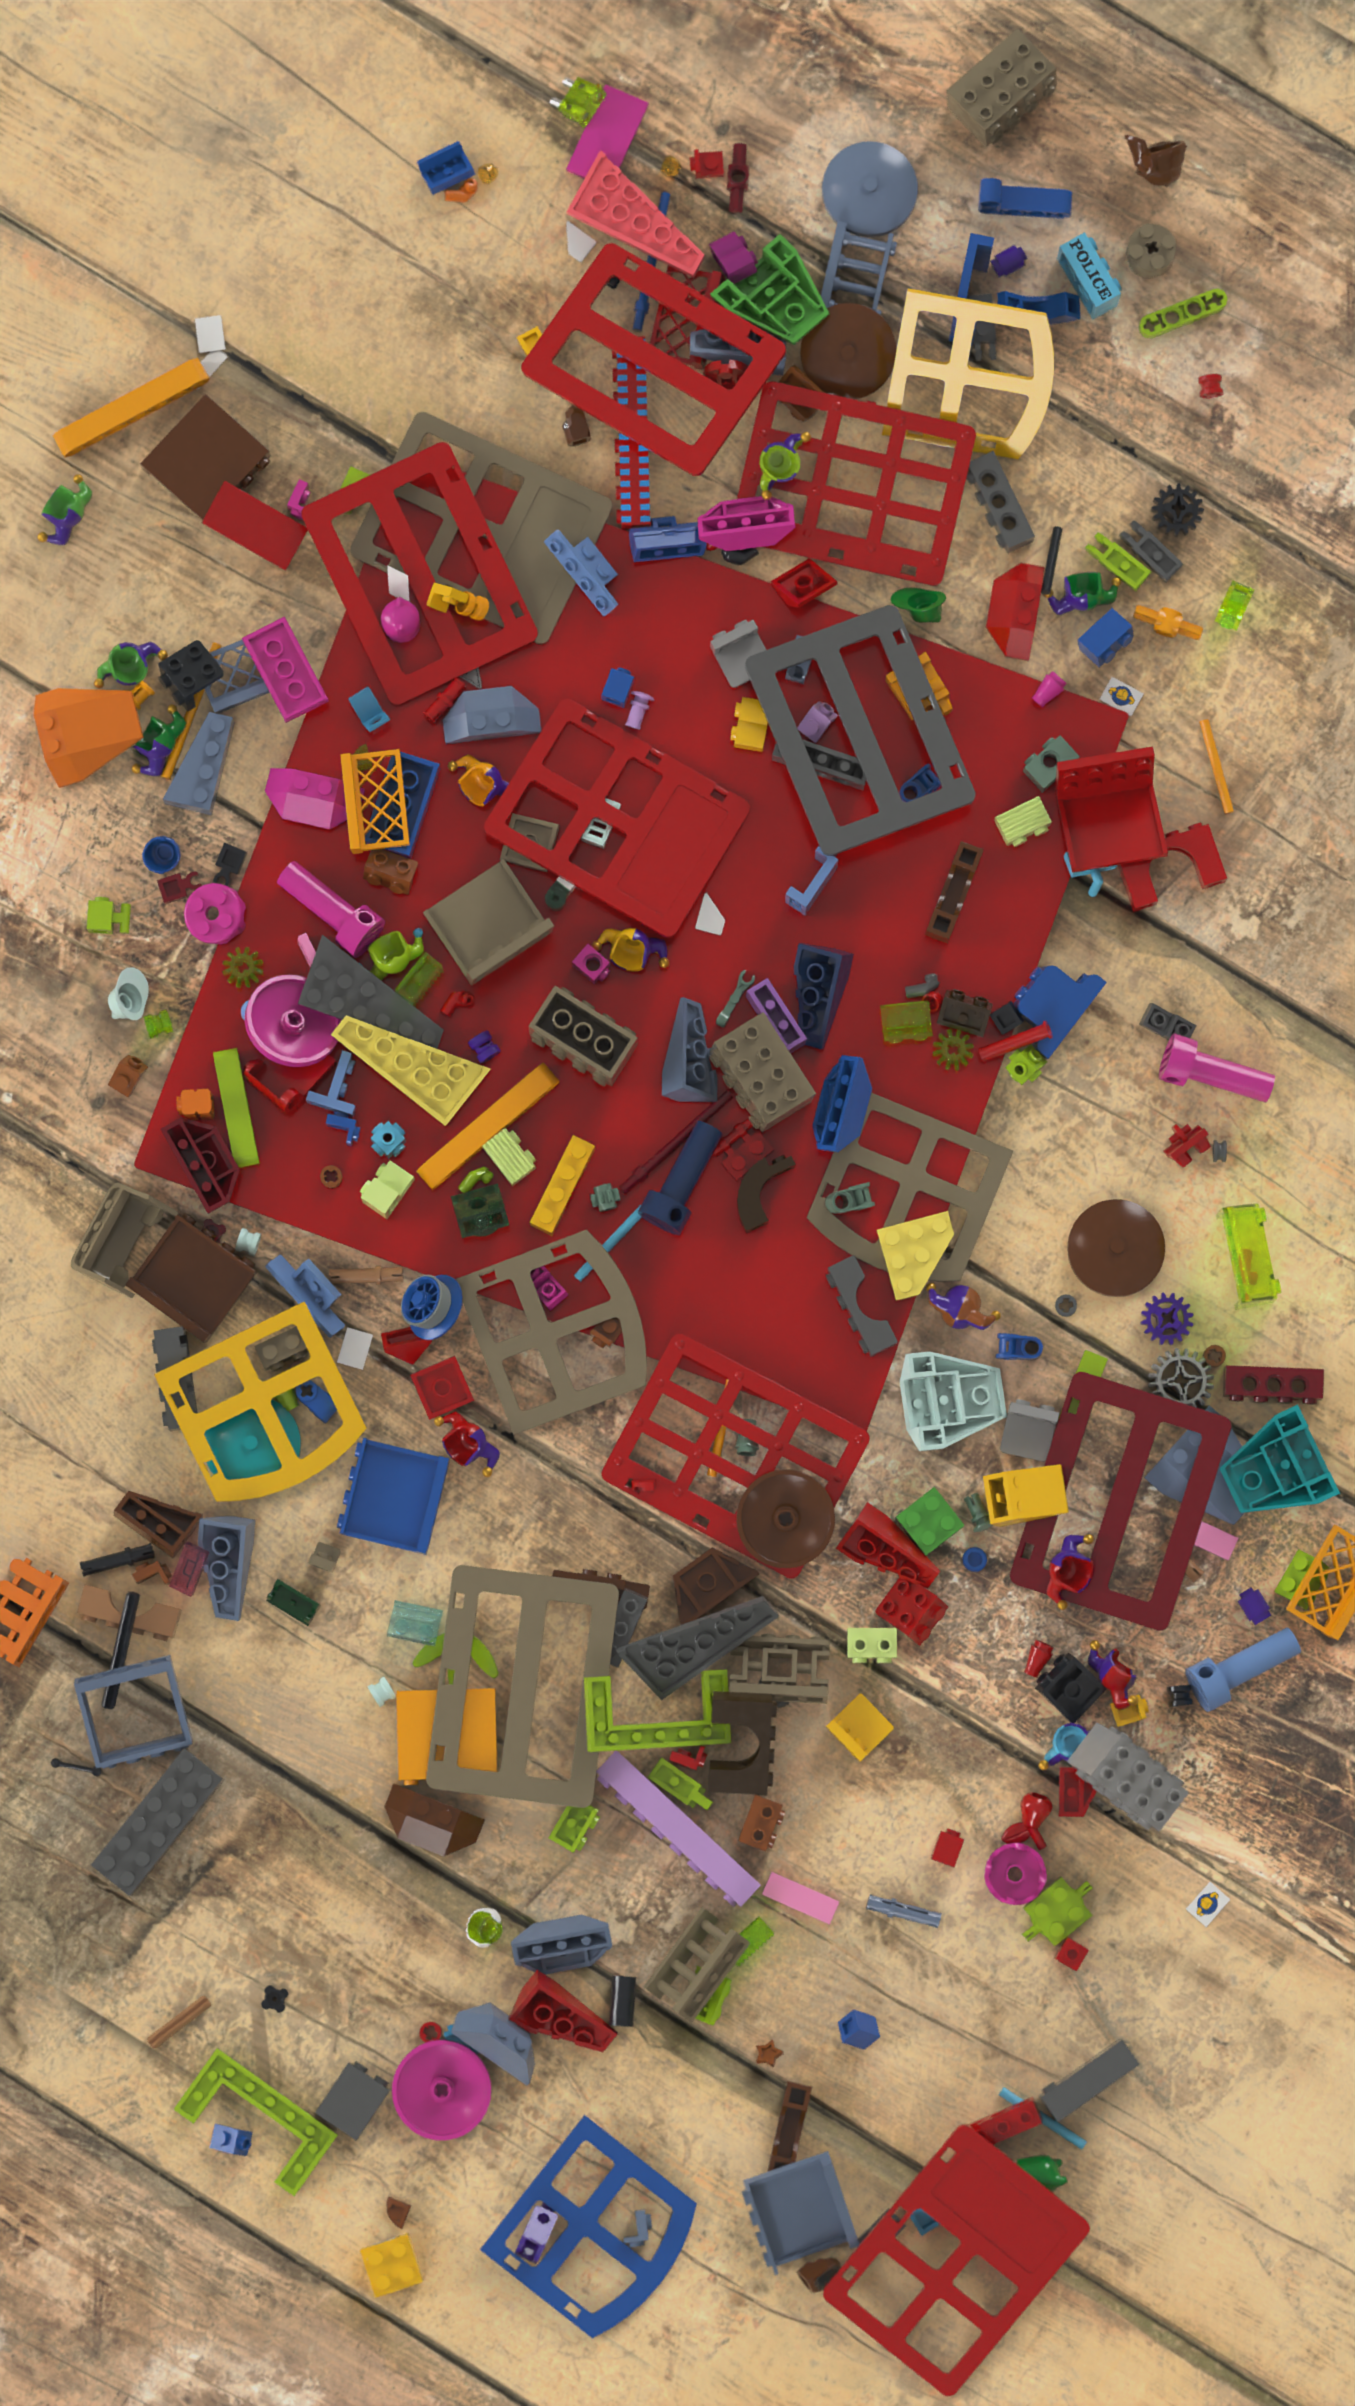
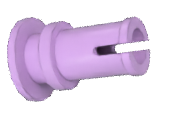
[625,691,654,730]

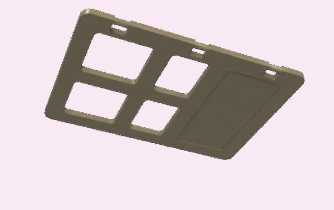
[350,412,613,644]

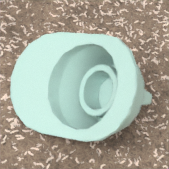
[108,967,149,1020]

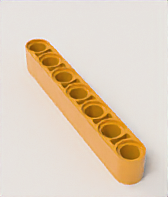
[53,358,210,458]
[416,1063,560,1190]

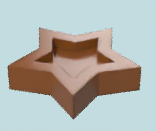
[756,2039,784,2068]

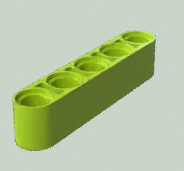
[213,1048,260,1168]

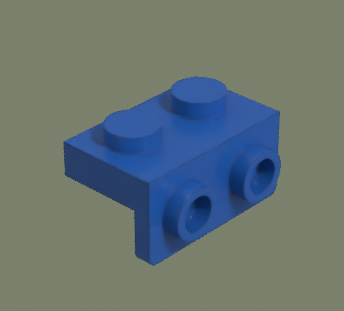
[417,141,476,195]

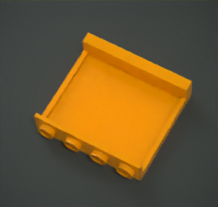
[396,1688,497,1785]

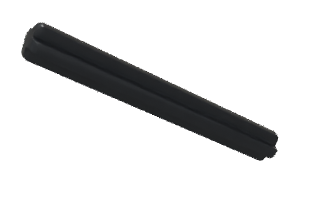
[101,1592,140,1709]

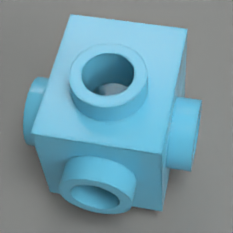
[371,1121,406,1158]

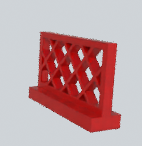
[650,265,726,370]

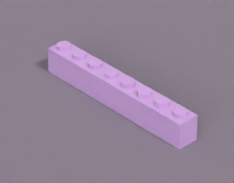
[597,1750,761,1907]

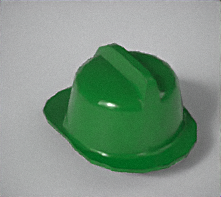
[890,587,946,623]

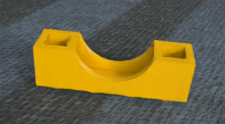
[530,1135,595,1236]

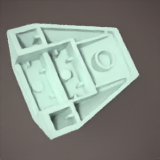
[900,1351,1007,1451]

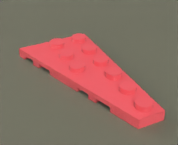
[567,150,705,278]

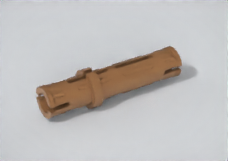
[329,1265,404,1285]

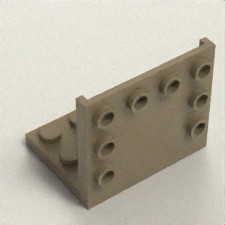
[423,859,554,986]

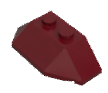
[161,1117,240,1214]

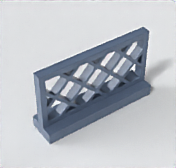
[204,640,270,714]

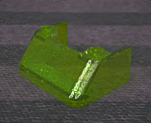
[1216,1203,1281,1310]

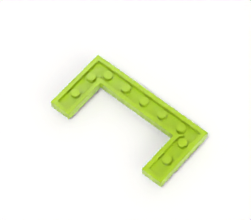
[584,1669,731,1752]
[174,2048,338,2196]

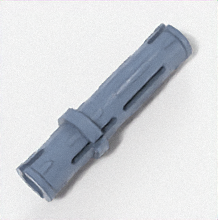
[866,1894,942,1928]

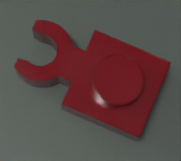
[157,871,202,904]

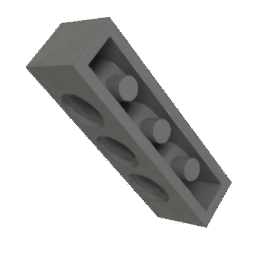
[967,451,1035,554]
[772,740,867,791]

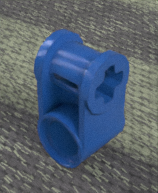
[899,763,941,802]
[996,1333,1043,1360]
[296,1380,337,1424]

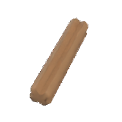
[147,1995,211,2049]

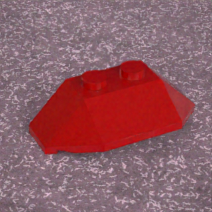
[986,563,1044,661]

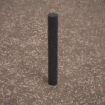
[1041,526,1063,595]

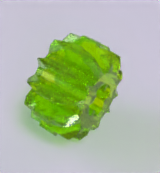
[222,947,263,988]
[933,1029,974,1071]

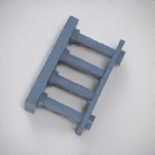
[821,222,897,315]

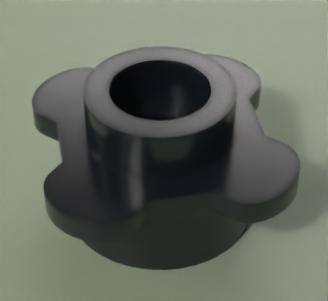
[261,1985,289,2013]

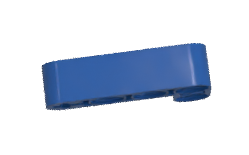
[978,178,1072,219]

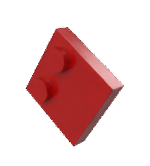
[410,1355,474,1420]

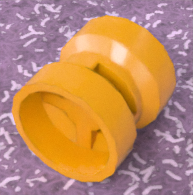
[455,591,489,621]

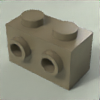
[254,1327,308,1372]

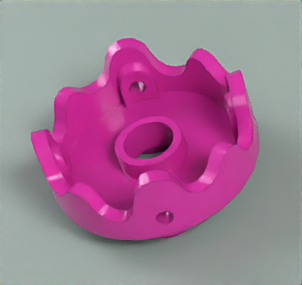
[184,883,246,944]
[984,1843,1047,1905]

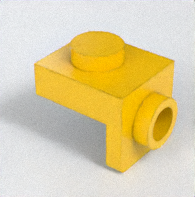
[1110,1695,1149,1727]

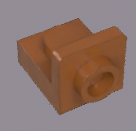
[590,1317,622,1348]

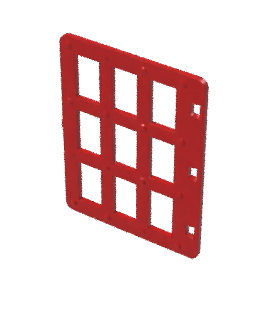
[737,381,976,586]
[602,1334,870,1579]

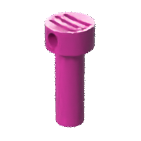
[277,861,385,958]
[1158,1033,1275,1103]

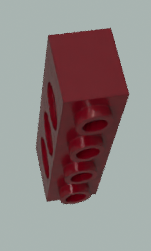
[1223,1365,1324,1405]

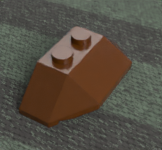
[384,1783,485,1857]

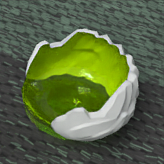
[466,1908,503,1948]

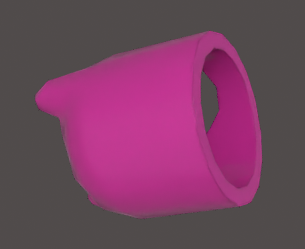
[381,597,421,643]

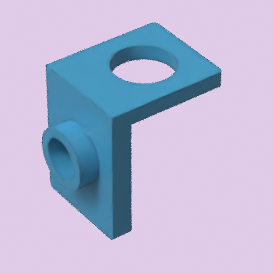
[348,686,390,732]

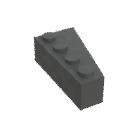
[152,1326,198,1431]

